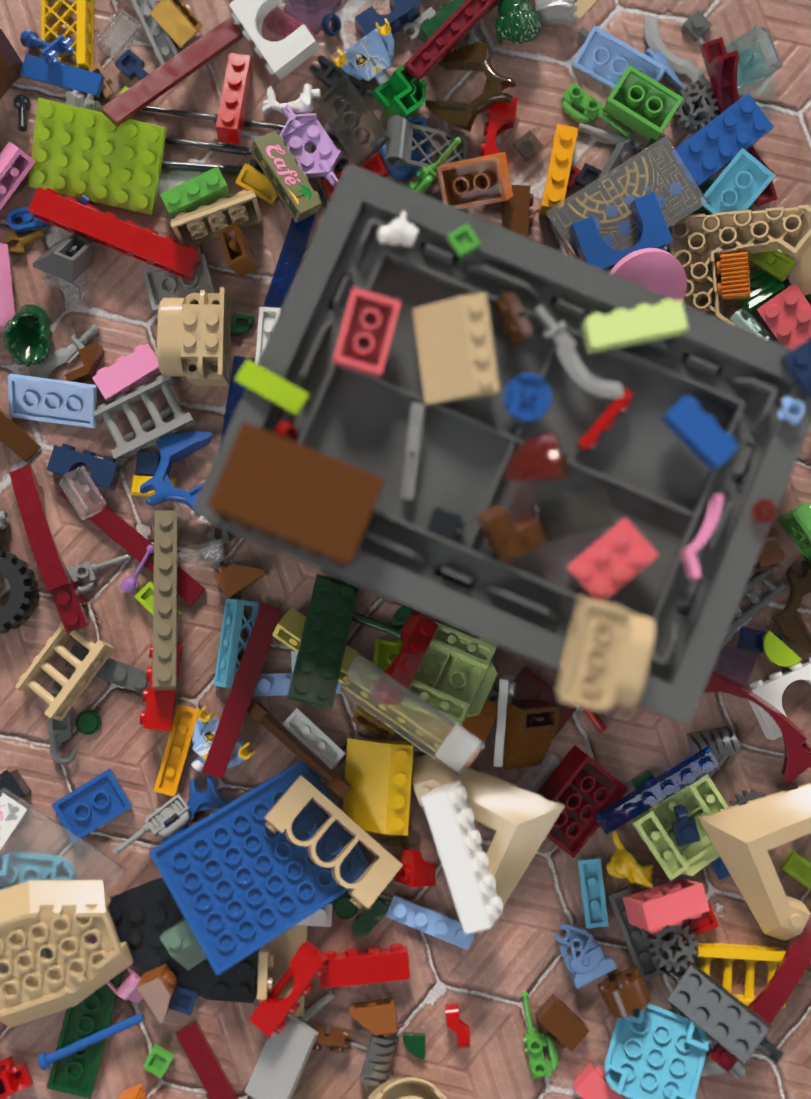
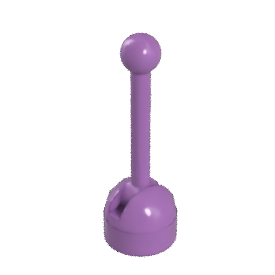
[119,545,154,595]

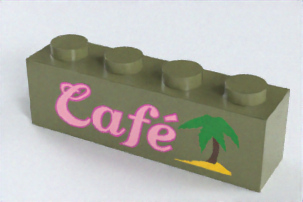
[250,130,322,223]

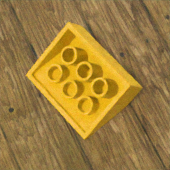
[343,738,413,836]

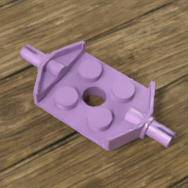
[279,104,341,187]

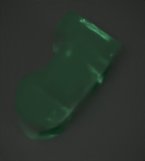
[351,896,389,937]

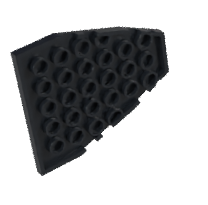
[107,877,259,1003]

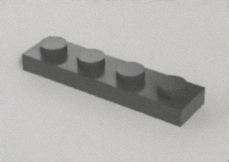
[65,645,149,694]
[607,887,662,981]

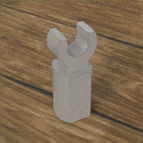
[403,7,436,43]

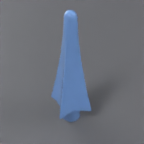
[644,48,686,91]

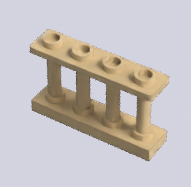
[15,622,115,721]

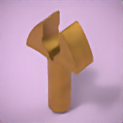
[5,228,46,255]

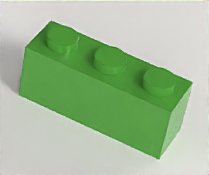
[160,166,231,219]

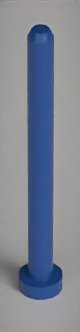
[38,1014,144,1070]

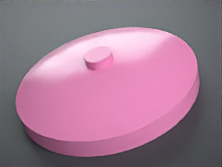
[609,248,687,302]

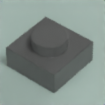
[681,10,712,42]

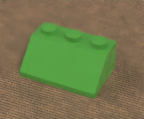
[603,65,684,141]
[778,502,811,565]

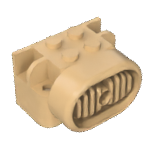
[157,287,232,386]
[555,594,655,710]

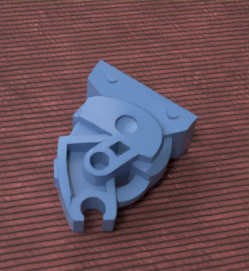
[554,923,617,988]

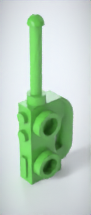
[561,83,631,138]
[406,137,461,194]
[521,991,559,1079]

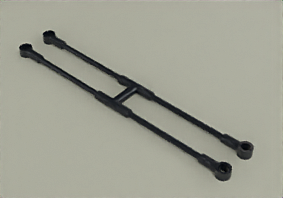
[112,96,354,172]

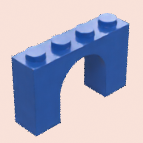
[569,192,673,272]

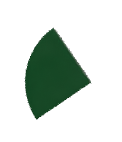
[230,313,255,336]
[392,605,413,626]
[403,1032,425,1059]

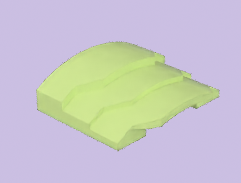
[401,622,497,725]
[631,773,729,881]

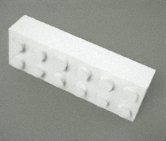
[421,780,503,934]

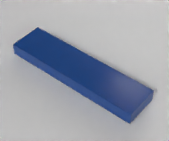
[20,54,105,98]

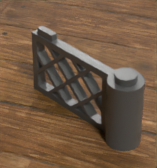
[384,115,469,169]

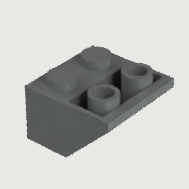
[33,233,95,283]

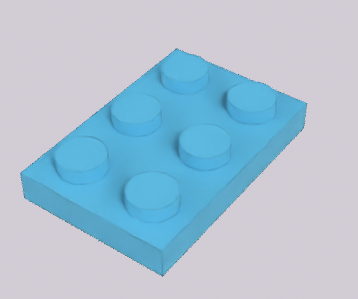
[700,148,776,215]

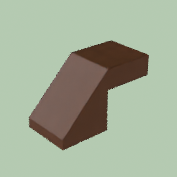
[65,341,105,383]

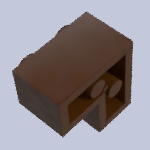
[476,505,547,565]

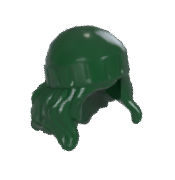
[495,0,542,45]
[2,304,53,367]

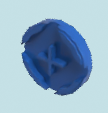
[503,373,552,422]

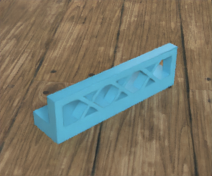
[214,598,259,688]

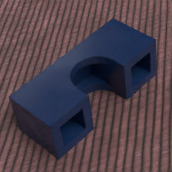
[355,0,421,38]
[46,444,122,491]

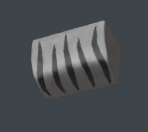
[686,725,741,762]
[360,1033,399,1086]

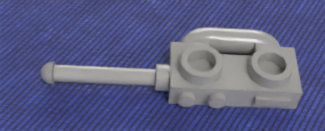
[67,553,132,594]
[113,794,190,855]

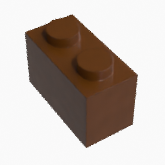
[536,993,590,1052]

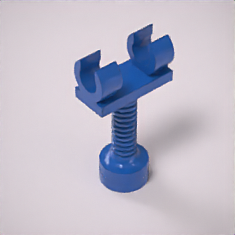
[20,29,76,67]

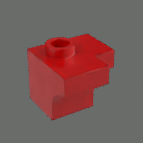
[394,849,436,888]
[0,1056,34,1099]

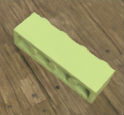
[581,299,688,354]

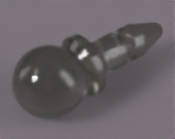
[380,830,421,848]

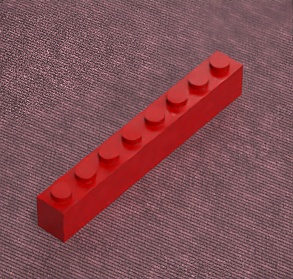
[28,187,202,282]

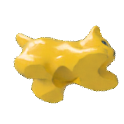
[606,830,654,889]

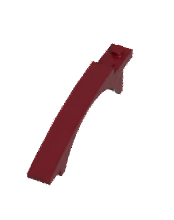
[700,37,778,207]
[10,464,89,633]
[703,670,811,784]
[708,908,811,1073]

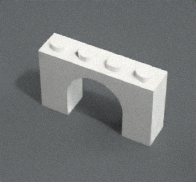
[229,0,321,80]
[748,656,811,740]

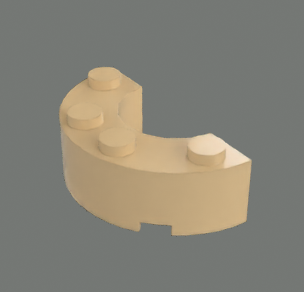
[368,1078,447,1099]

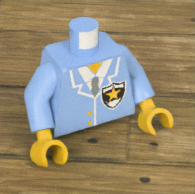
[331,18,394,86]
[191,706,256,773]

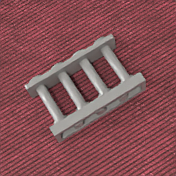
[92,375,197,462]

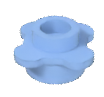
[777,397,804,425]

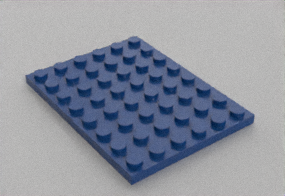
[149,760,370,975]

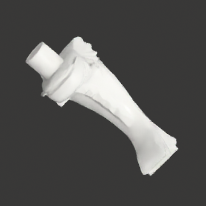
[262,84,321,116]

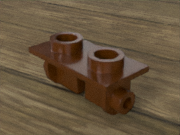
[493,292,534,346]
[310,1025,350,1053]

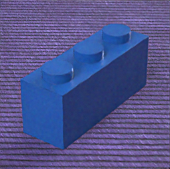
[660,395,739,471]

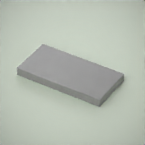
[245,1014,319,1099]

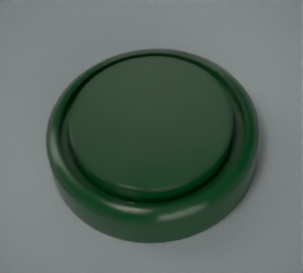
[76,709,102,735]
[333,892,358,919]

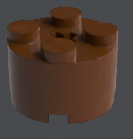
[751,527,785,574]
[597,966,651,1018]

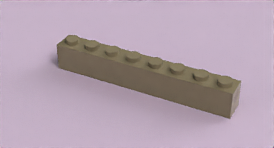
[152,511,178,690]

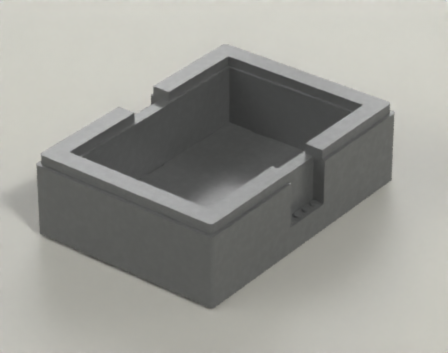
[193,165,811,723]

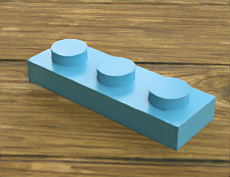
[577,857,609,929]

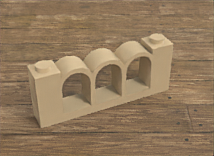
[263,775,403,909]

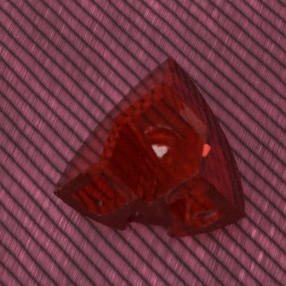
[505,432,562,482]

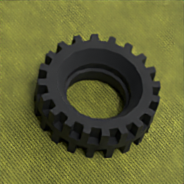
[0,551,39,633]

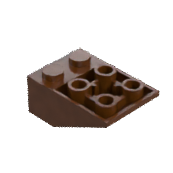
[503,700,560,770]

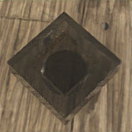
[513,130,543,162]

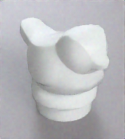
[377,211,419,247]

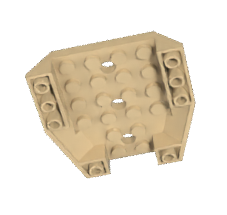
[0,880,133,1028]

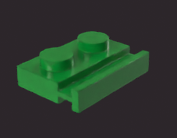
[737,269,785,313]

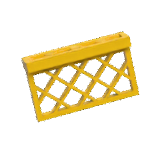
[41,0,94,71]

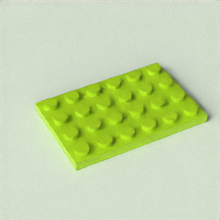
[28,98,167,215]

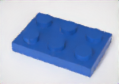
[51,768,133,843]

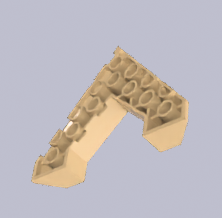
[667,205,811,326]
[412,752,565,906]
[698,783,811,941]

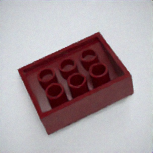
[537,745,628,858]

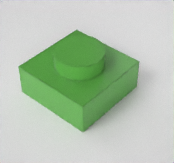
[447,224,481,259]
[142,1044,174,1079]

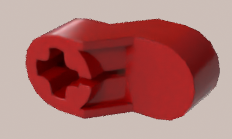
[445,1003,470,1048]

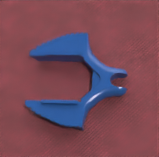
[140,431,213,517]
[163,776,230,842]

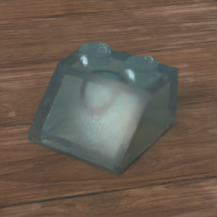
[725,25,783,88]

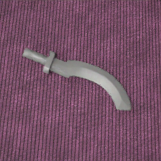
[644,15,712,93]
[534,305,624,398]
[30,324,100,378]

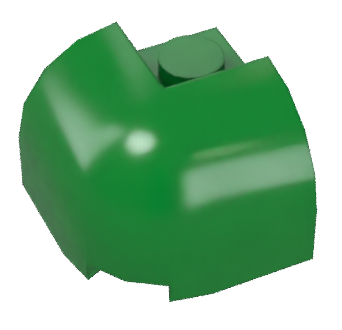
[371,65,427,121]

